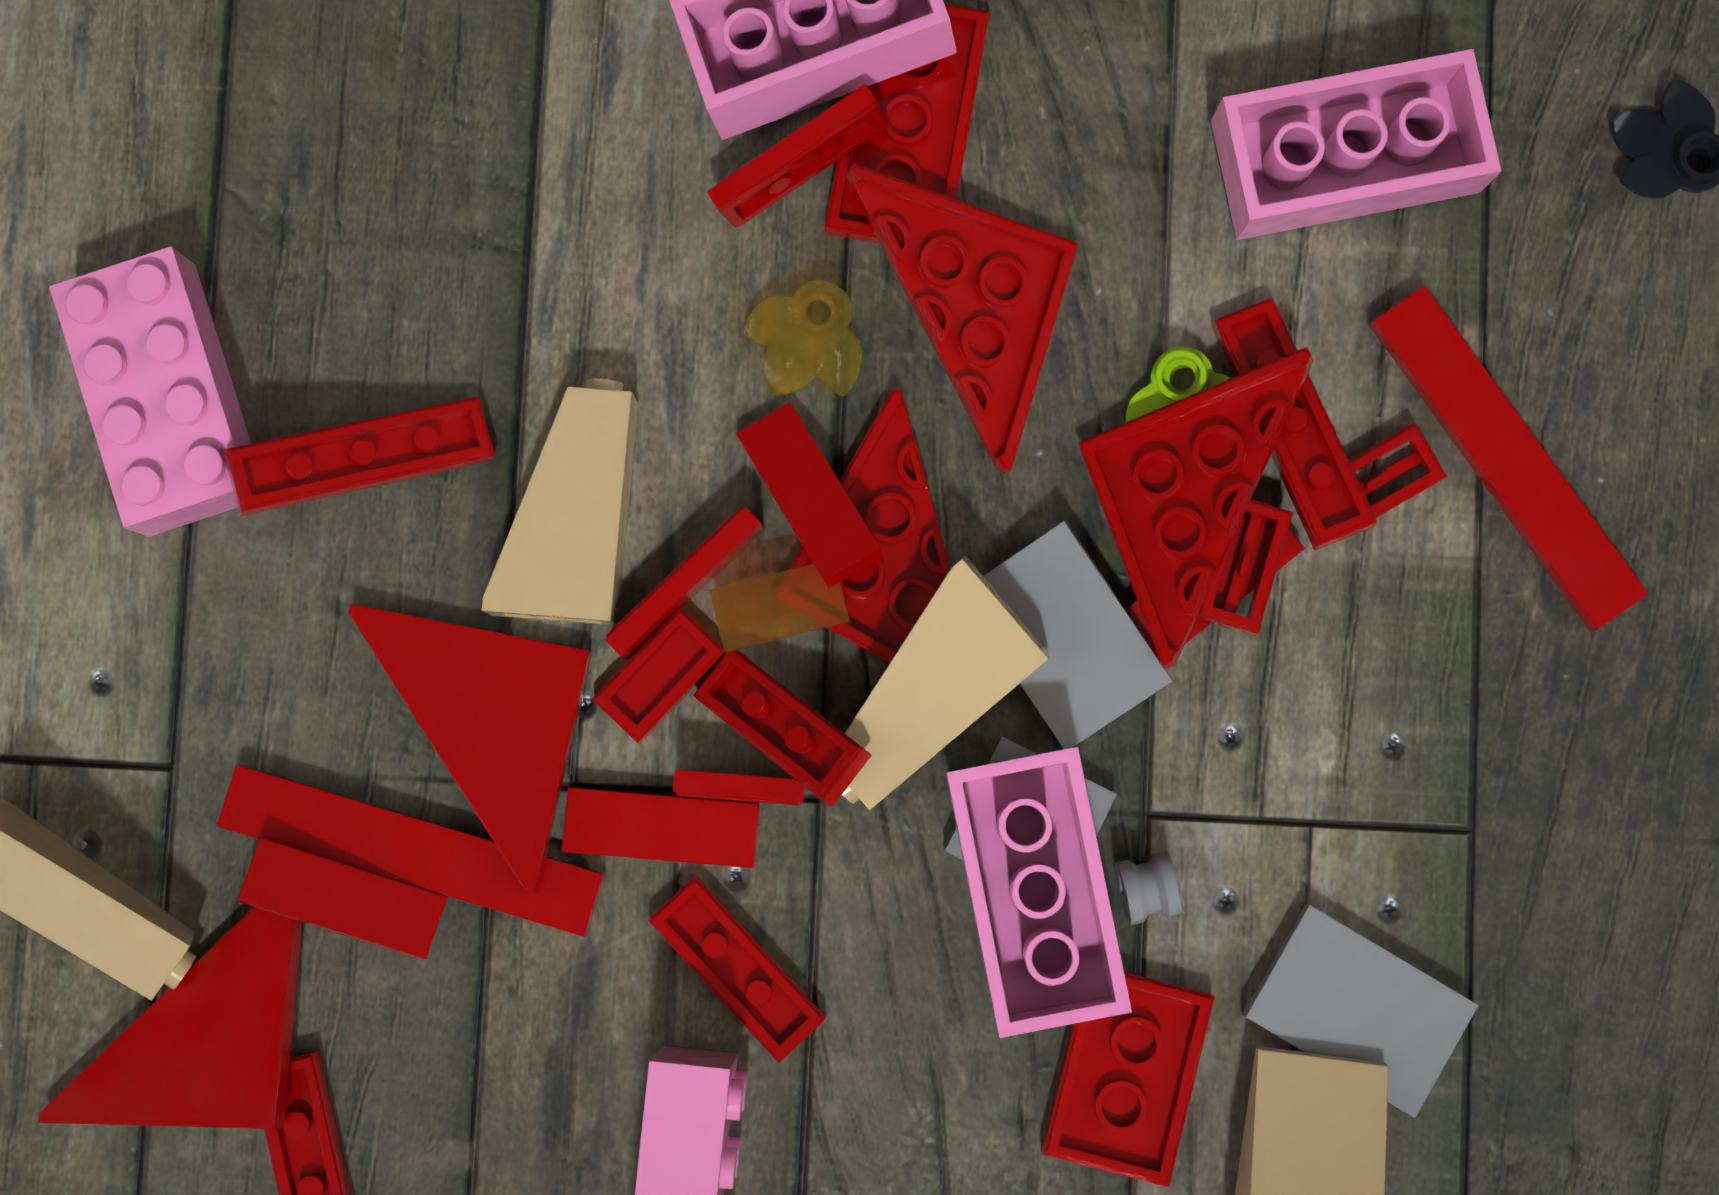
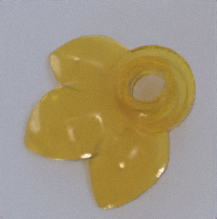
[743,280,862,396]

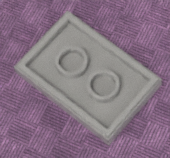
[984,521,1174,749]
[1242,904,1479,1118]

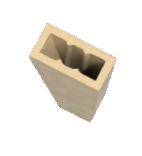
[482,379,638,626]
[842,555,1049,811]
[0,797,196,1001]

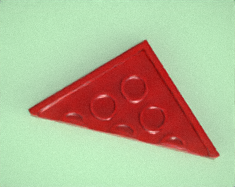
[846,163,1079,473]
[1078,346,1313,669]
[773,387,990,718]
[348,604,592,894]
[38,907,302,1129]

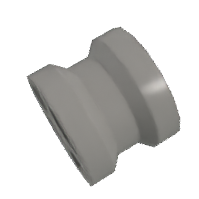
[1115,851,1182,925]

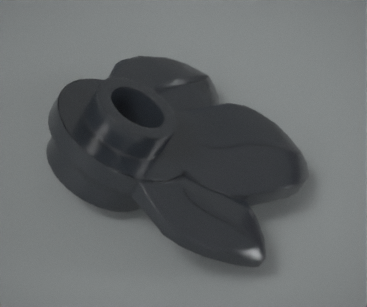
[1611,79,1719,199]

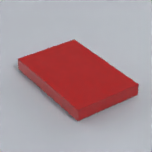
[1041,971,1215,1188]

